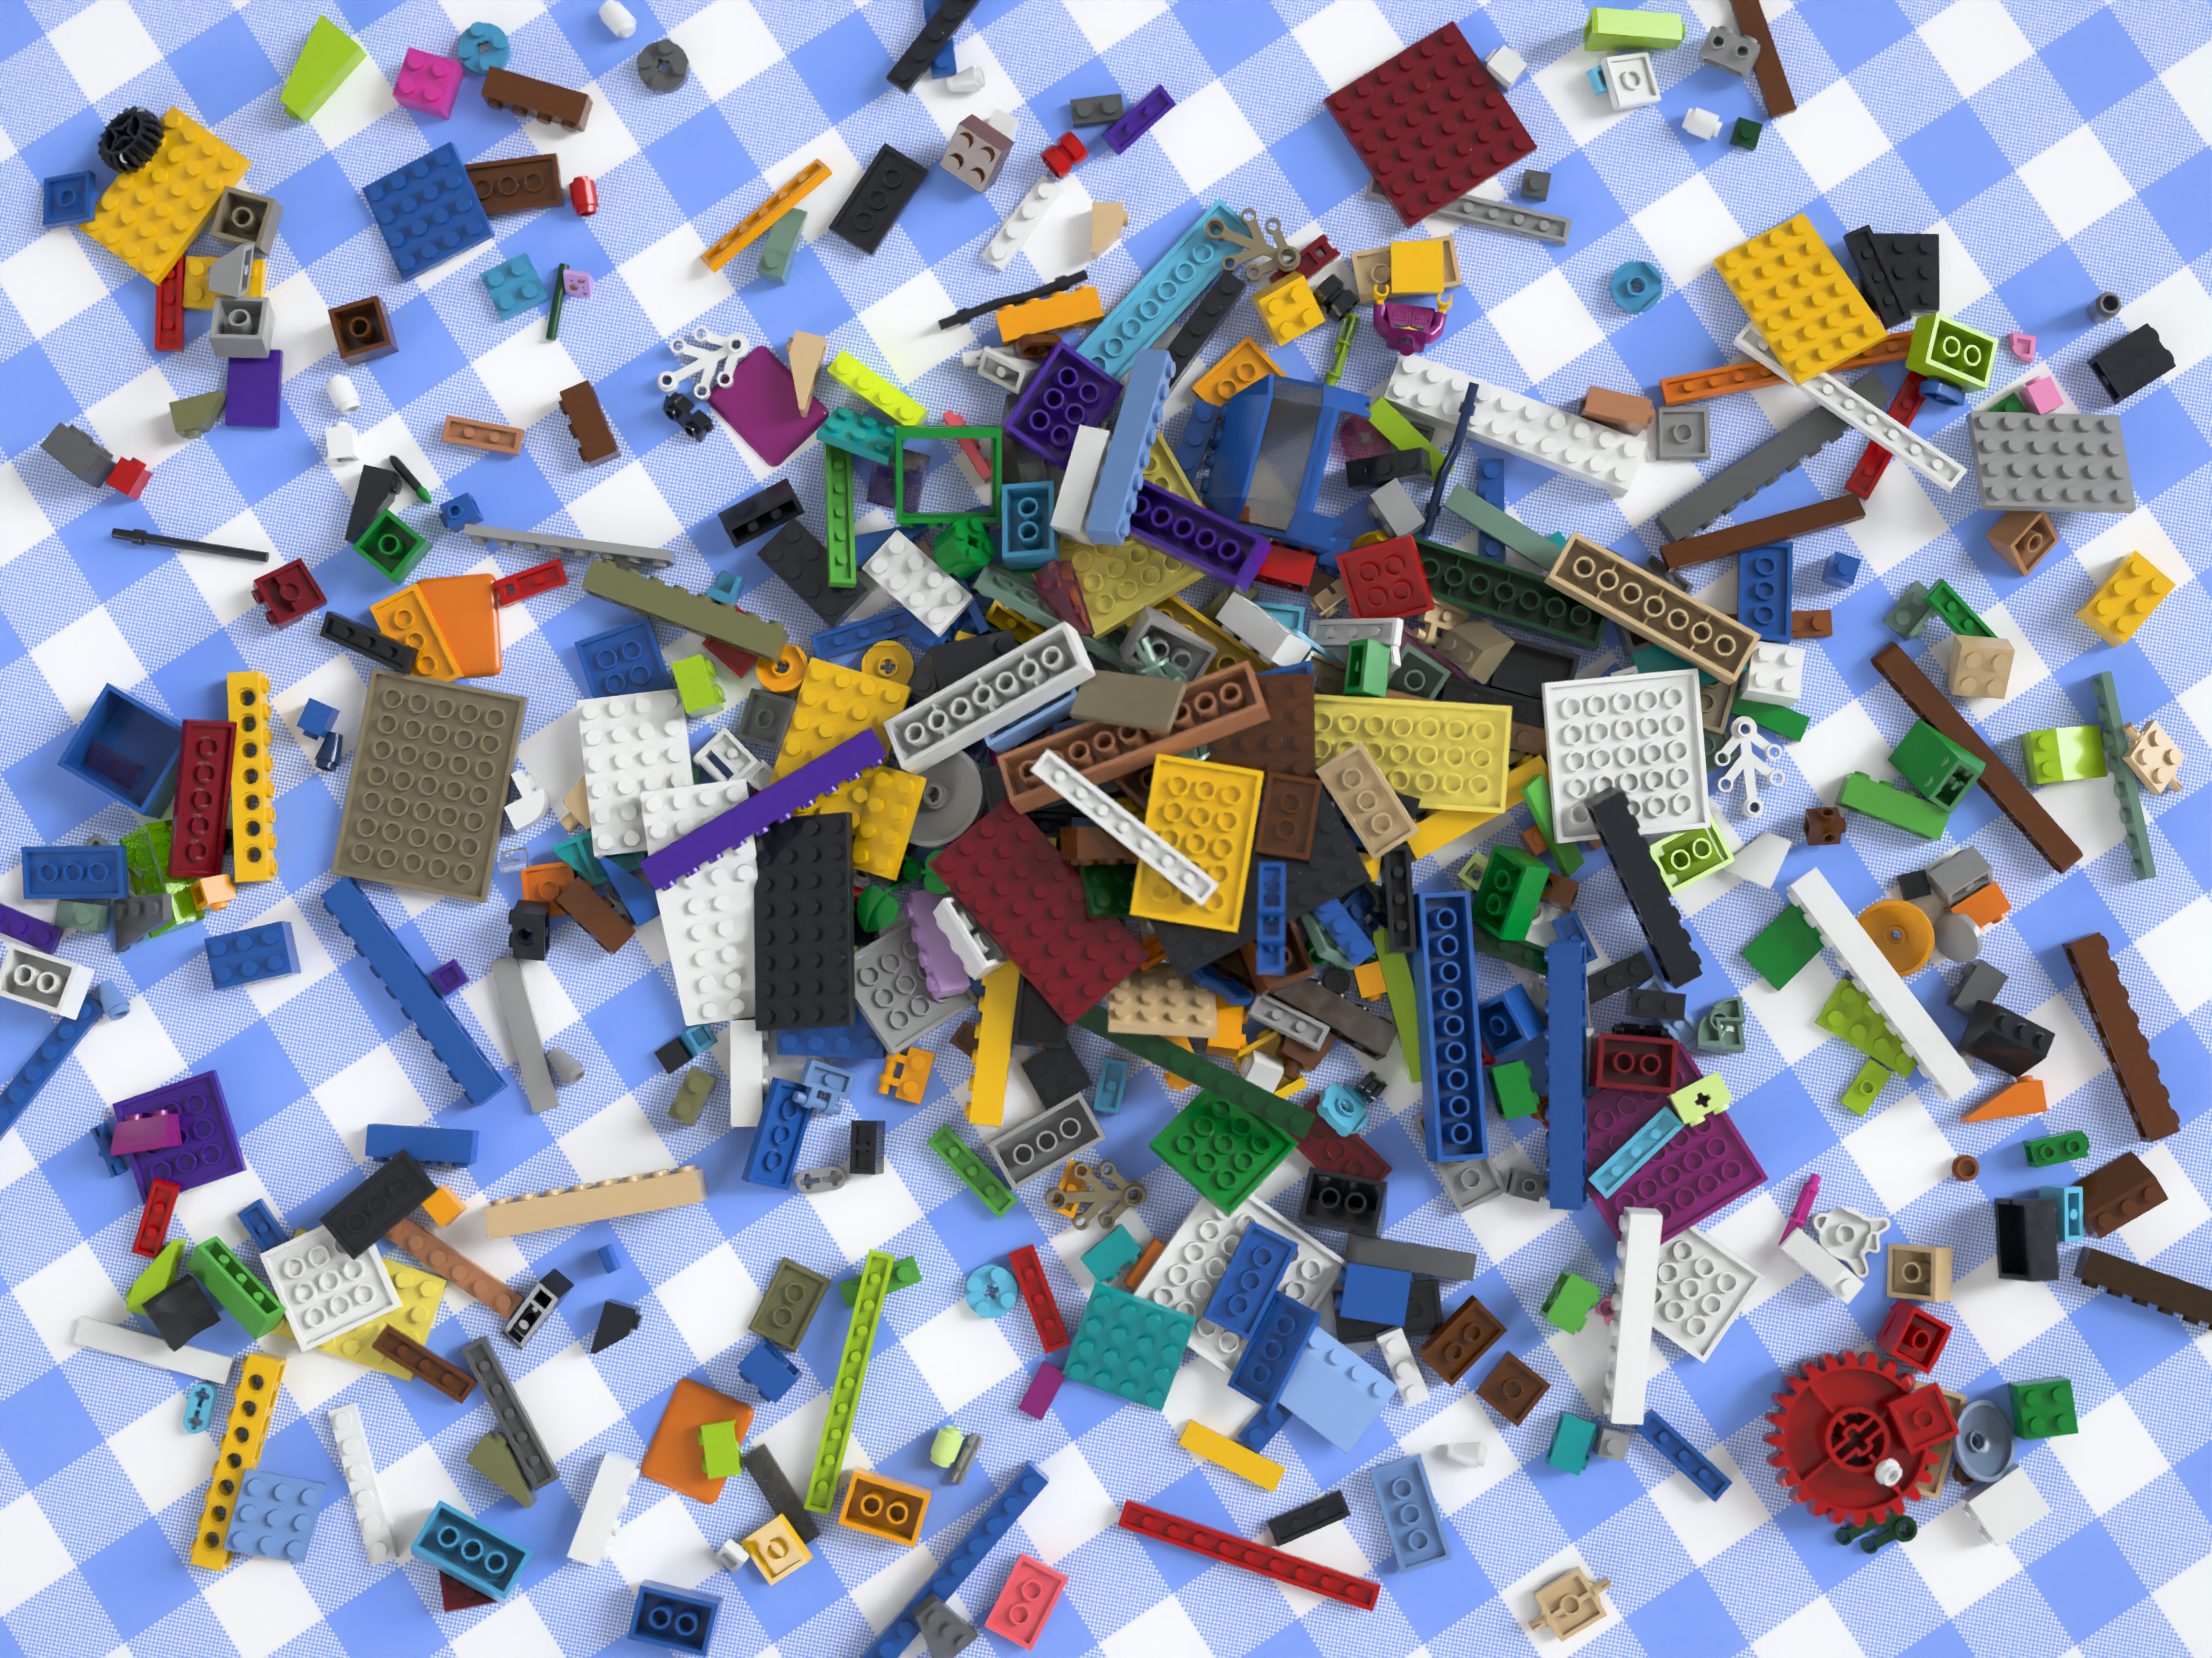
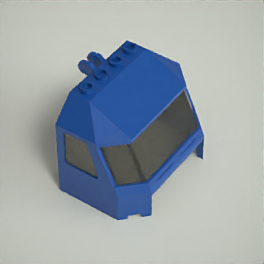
[1200,374,1371,558]

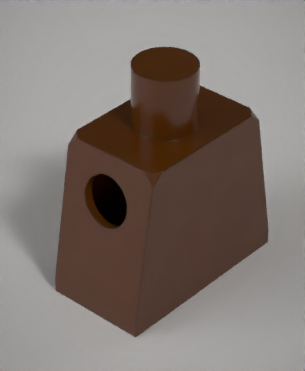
[1540,872,1579,913]
[1276,1031,1338,1081]

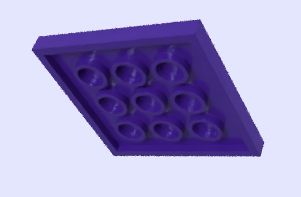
[112,1070,247,1205]

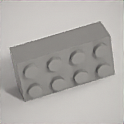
[987,1091,1107,1191]

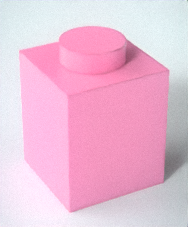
[2019,376,2064,415]

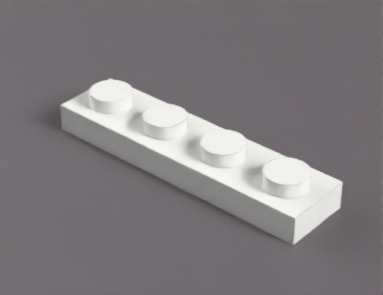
[981,174,1064,273]
[1308,618,1404,647]

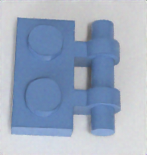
[792,1058,856,1115]

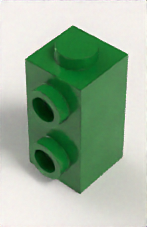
[2022,1130,2090,1168]

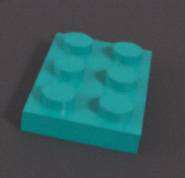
[816,406,908,466]

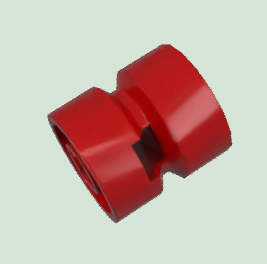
[1040,130,1089,180]

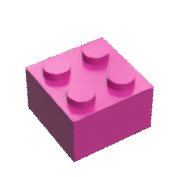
[392,47,465,120]

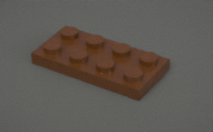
[464,153,564,216]

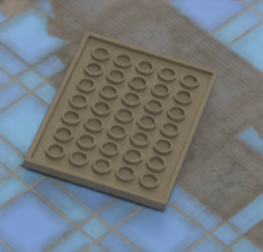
[331,667,528,903]

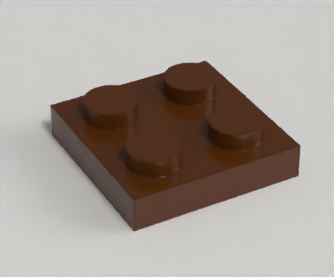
[1475,1351,1551,1427]

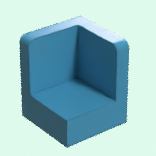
[706,571,746,606]

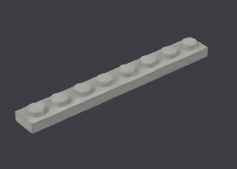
[464,524,676,568]

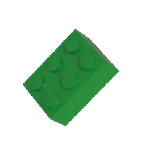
[1471,845,1551,941]

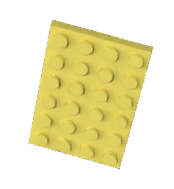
[270,1228,448,1382]

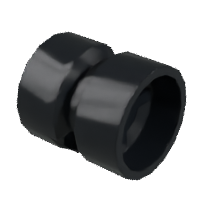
[1313,274,1360,323]

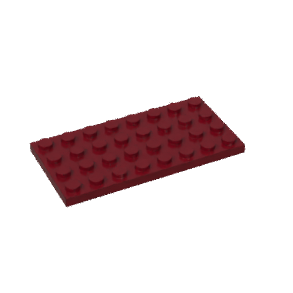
[928,796,1150,1027]

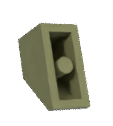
[169,390,226,440]

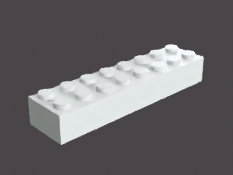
[884,621,1096,775]

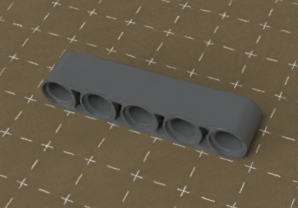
[1344,1234,1477,1281]

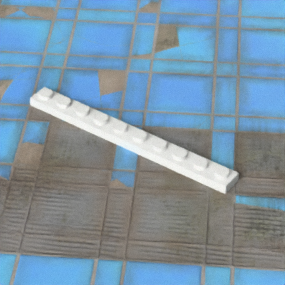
[1733,321,1968,493]

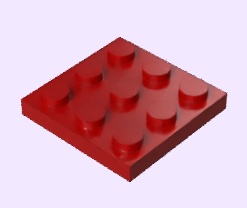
[1335,533,1435,619]

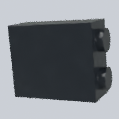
[2087,323,2176,405]

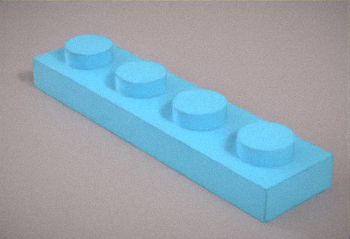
[1587,1106,1684,1199]

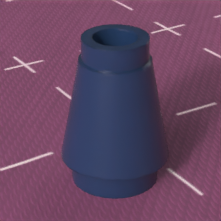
[314,732,344,772]

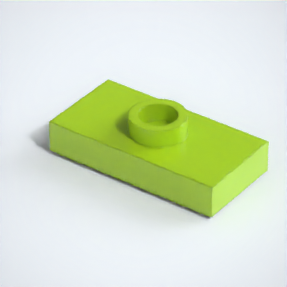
[1838,1058,1892,1117]

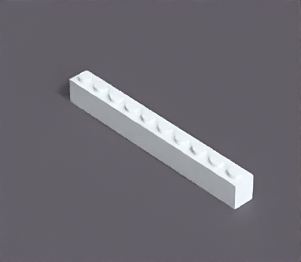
[1786,867,1980,1102]

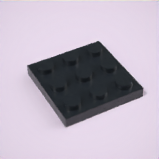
[1859,233,1940,313]

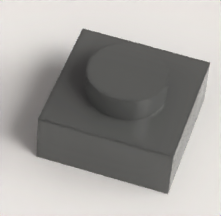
[1520,169,1552,201]

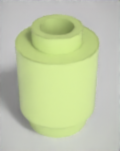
[930,1425,964,1468]

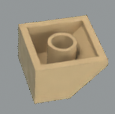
[1887,1243,1953,1302]

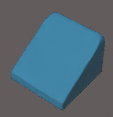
[678,1023,718,1059]

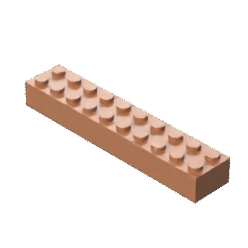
[997,660,1270,814]

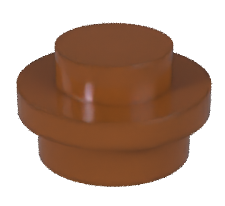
[1951,1155,1979,1181]

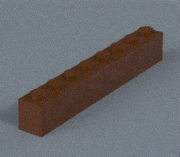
[2062,932,2180,1143]

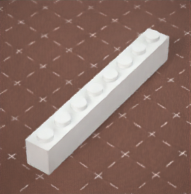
[1602,1207,1663,1425]

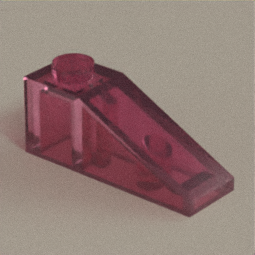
[1033,560,1095,636]

